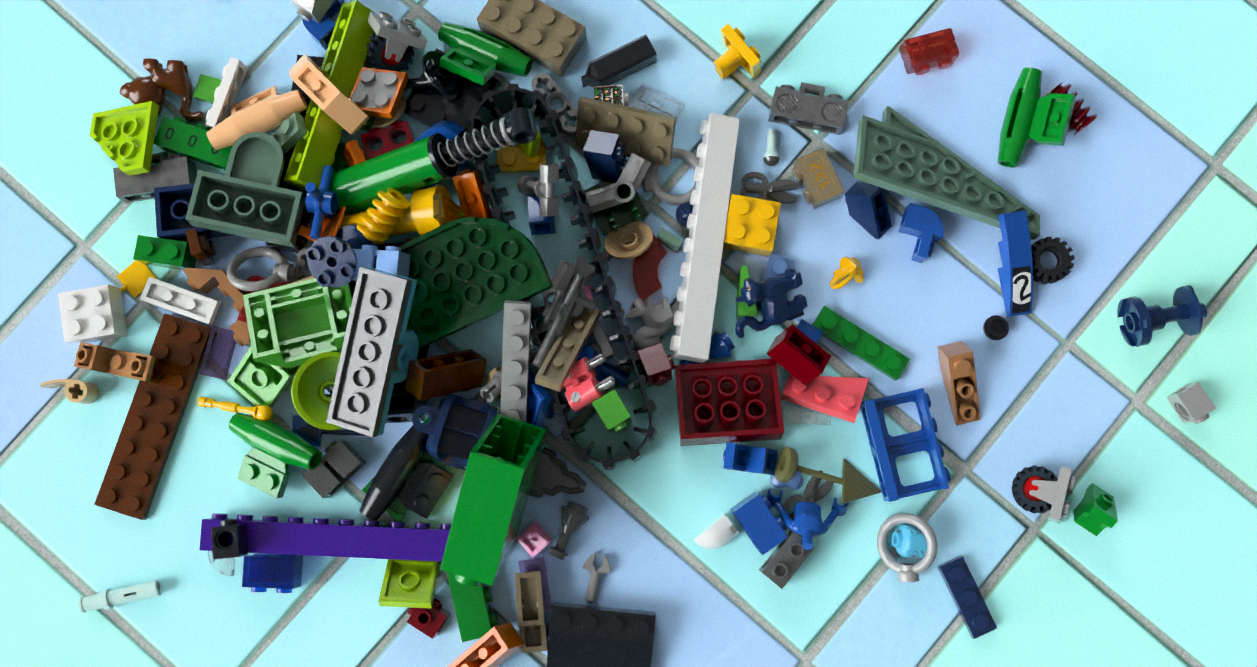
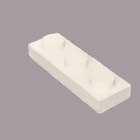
[205,57,248,129]
[140,277,221,325]

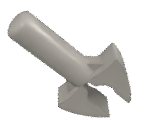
[582,552,610,603]

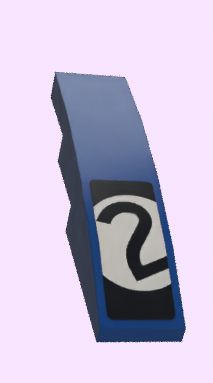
[997,211,1033,317]

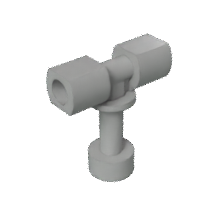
[517,164,559,216]

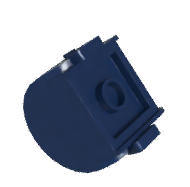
[412,394,498,470]

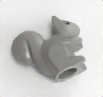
[625,297,674,350]

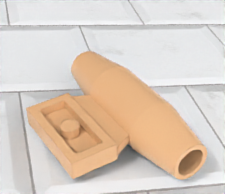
[207,86,308,150]

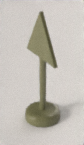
[775,446,882,504]

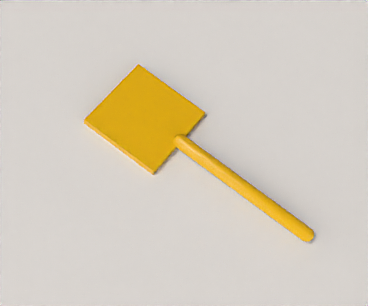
[116,261,157,298]

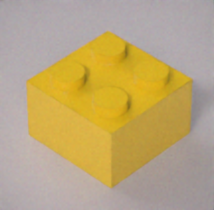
[723,194,781,257]

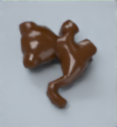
[119,58,205,122]

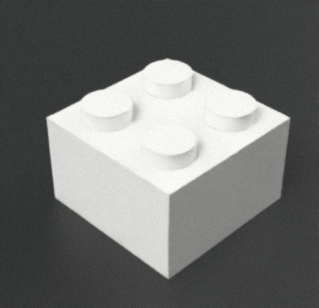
[58,284,128,345]

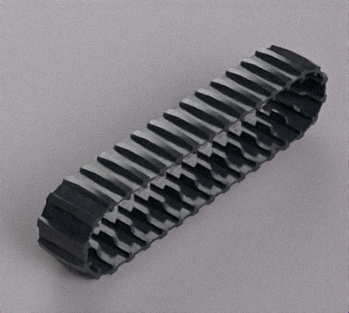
[468,84,657,470]

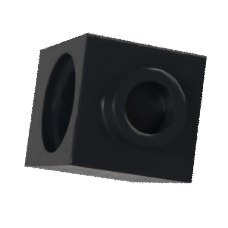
[211,519,248,559]

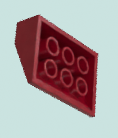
[675,359,784,447]

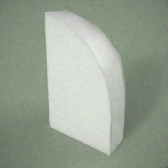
[693,514,740,549]

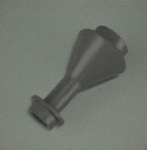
[549,501,589,560]

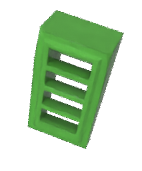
[736,266,758,319]

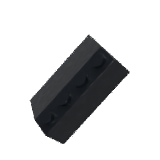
[546,602,656,667]

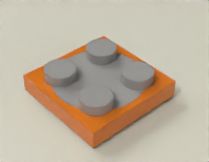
[349,67,409,119]

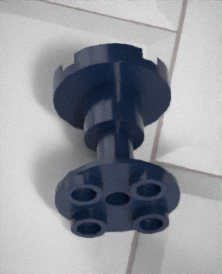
[306,223,381,288]
[1117,285,1207,347]

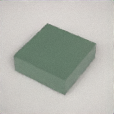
[657,227,683,253]

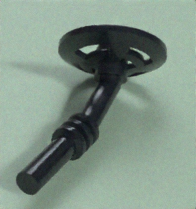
[404,51,463,95]

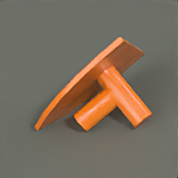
[297,207,346,242]

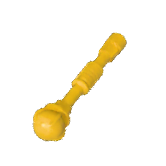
[197,396,273,421]

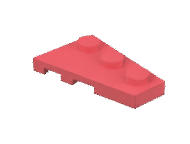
[781,374,869,423]

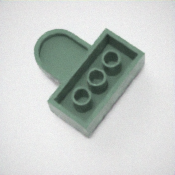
[185,132,306,248]

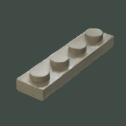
[535,308,600,392]

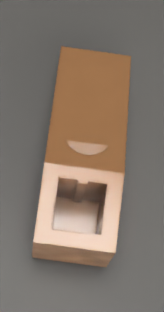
[937,341,981,426]

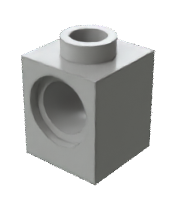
[1166,382,1216,424]

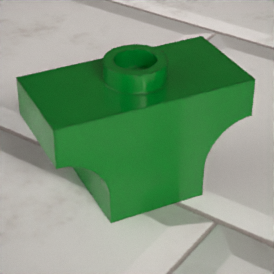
[1073,483,1118,536]

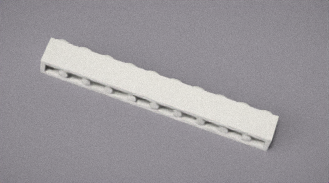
[670,112,740,363]

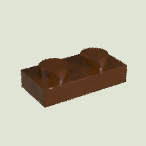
[185,228,216,266]

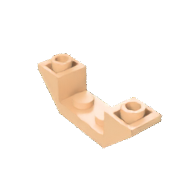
[288,54,370,136]

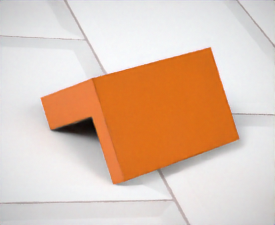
[452,169,492,219]

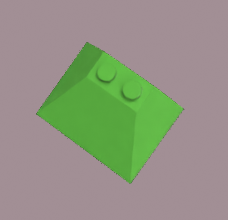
[243,278,352,368]

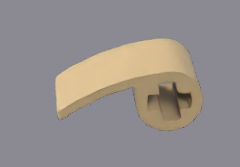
[40,379,99,404]

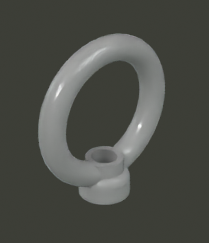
[642,148,699,205]
[227,247,295,291]
[877,513,938,582]

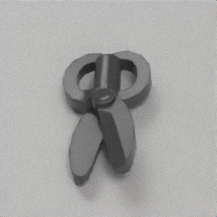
[740,172,799,204]
[783,470,834,520]

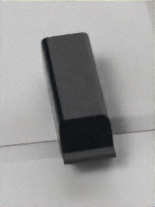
[581,34,657,88]

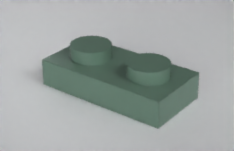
[270,112,307,155]

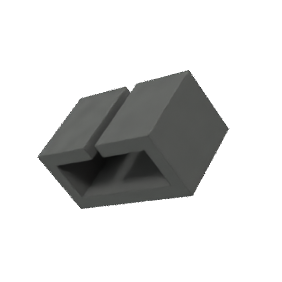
[302,440,366,498]

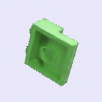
[227,346,298,408]

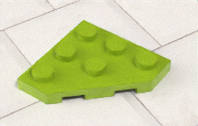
[90,101,159,176]

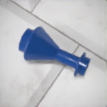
[679,331,735,365]

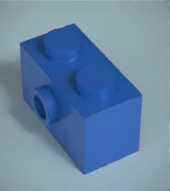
[730,492,788,555]

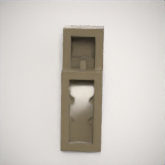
[514,571,548,653]

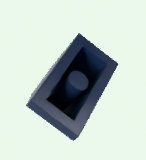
[845,181,892,239]

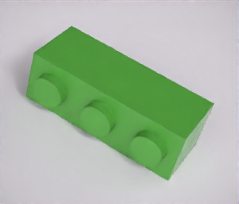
[592,389,631,434]

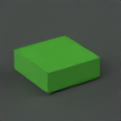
[193,74,222,104]

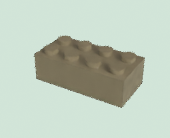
[477,0,587,77]

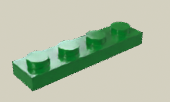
[812,306,910,381]

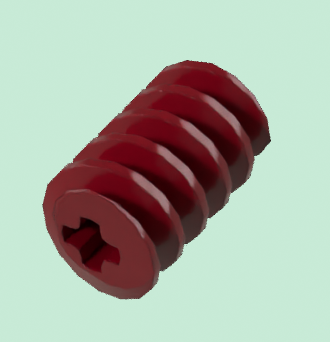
[1045,82,1097,136]

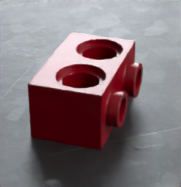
[360,120,416,160]

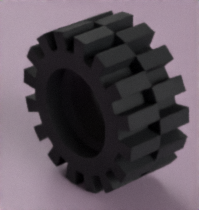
[1031,237,1075,284]

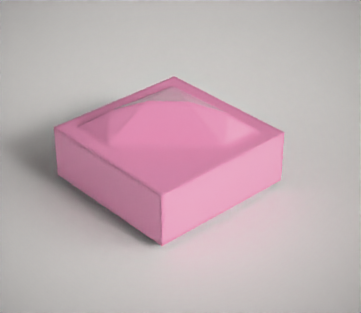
[516,521,552,558]

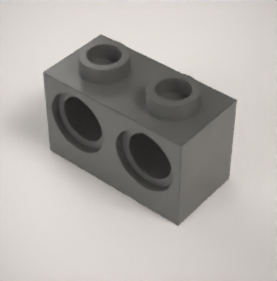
[759,530,814,589]

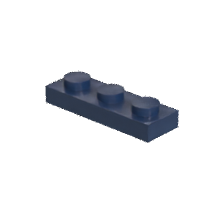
[937,556,997,639]

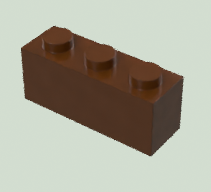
[405,349,487,401]

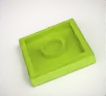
[378,559,440,609]

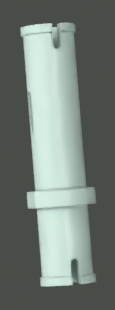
[78,580,162,613]

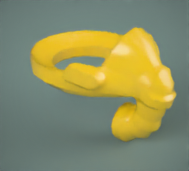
[829,256,864,290]

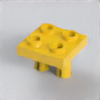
[713,24,762,80]

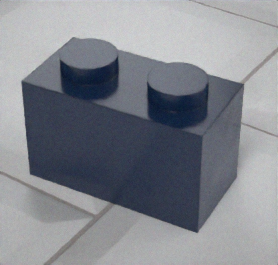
[583,130,628,183]

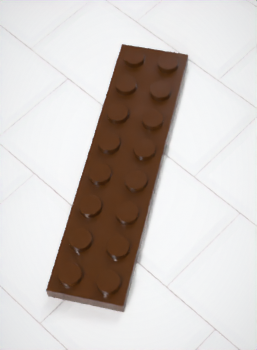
[94,313,214,520]

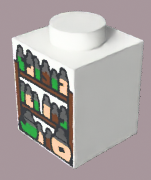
[593,84,629,107]

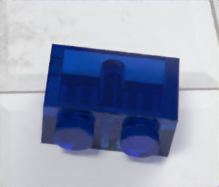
[242,554,303,593]

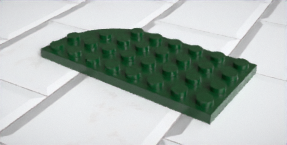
[349,217,553,350]

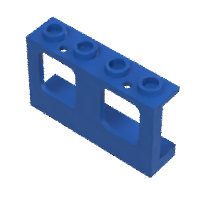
[860,388,951,502]

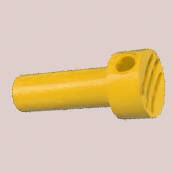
[339,185,456,237]

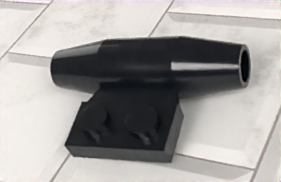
[359,425,454,521]

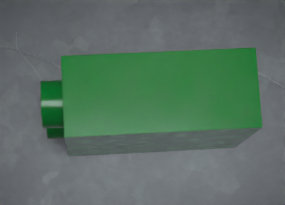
[440,414,547,587]

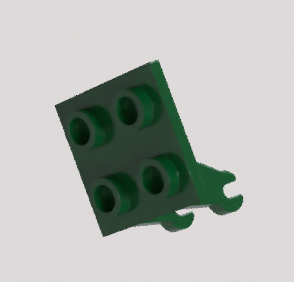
[584,181,648,236]

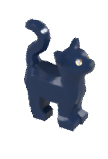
[735,269,808,338]

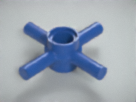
[305,165,338,240]

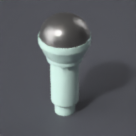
[763,129,780,166]

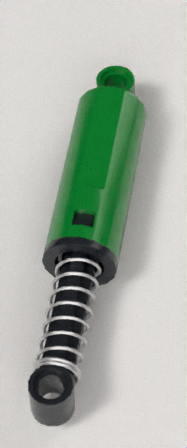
[330,107,537,214]

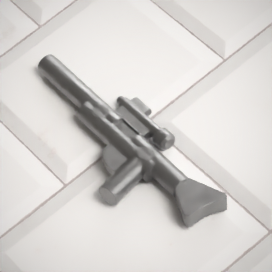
[532,256,596,368]

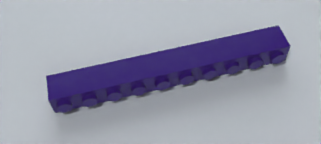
[199,513,452,562]

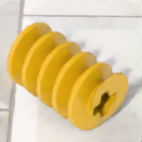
[357,188,410,245]

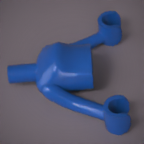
[767,488,849,550]

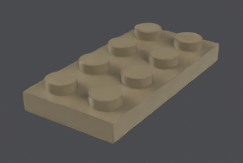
[575,97,677,166]

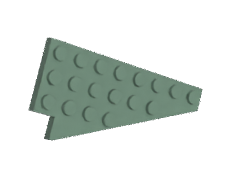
[853,106,1040,240]

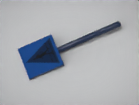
[292,415,367,447]

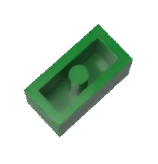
[133,235,196,270]

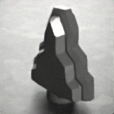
[529,447,587,498]

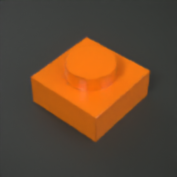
[343,140,367,167]

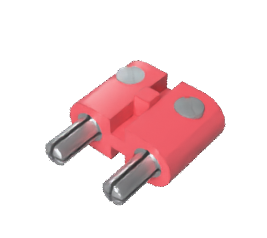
[563,353,615,412]

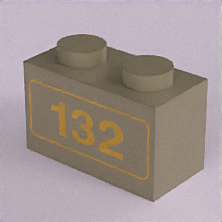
[792,147,845,209]

